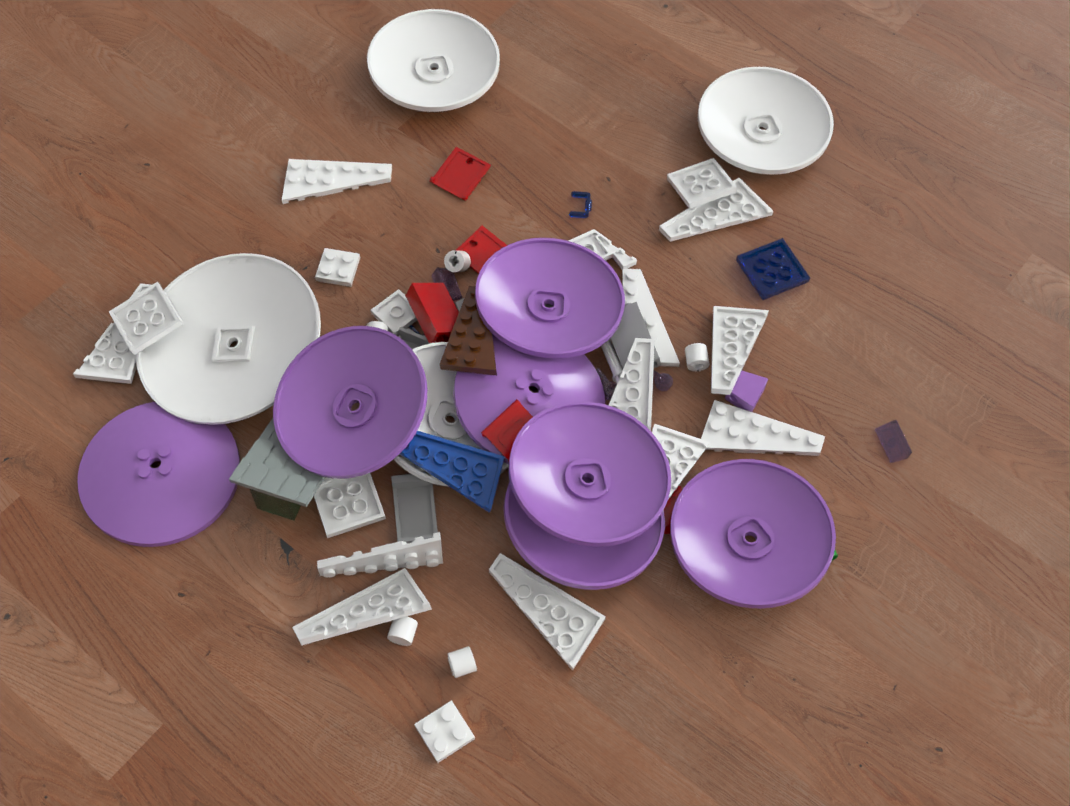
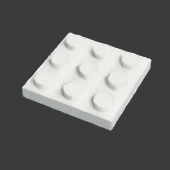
[667,158,737,209]
[109,282,183,355]
[314,473,386,538]

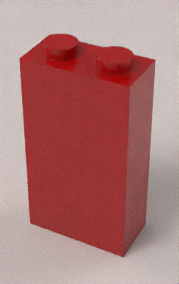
[405,283,459,344]

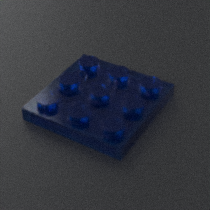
[736,238,810,300]

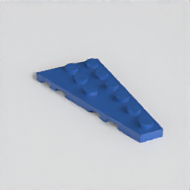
[400,431,505,513]

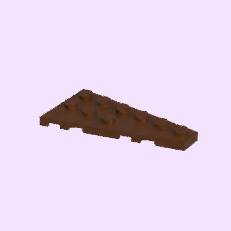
[440,286,497,376]

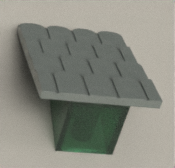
[229,418,326,521]

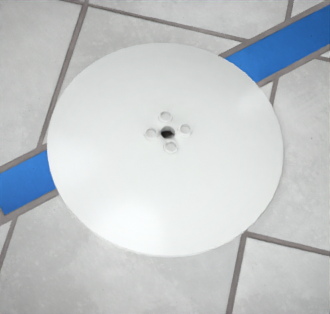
[136,253,321,425]

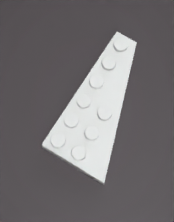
[282,159,392,204]
[659,178,773,242]
[622,269,680,367]
[73,284,151,384]
[711,306,769,395]
[609,338,654,431]
[701,400,825,456]
[652,424,710,499]
[317,532,443,578]
[489,553,606,671]
[292,568,432,645]

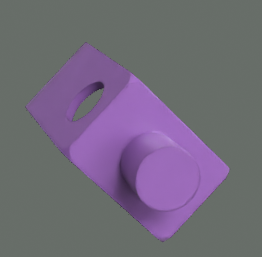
[725,371,768,412]

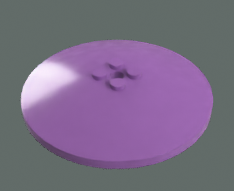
[475,238,625,359]
[273,326,427,479]
[453,334,605,464]
[509,401,671,547]
[77,402,240,547]
[670,459,836,609]
[504,477,665,590]

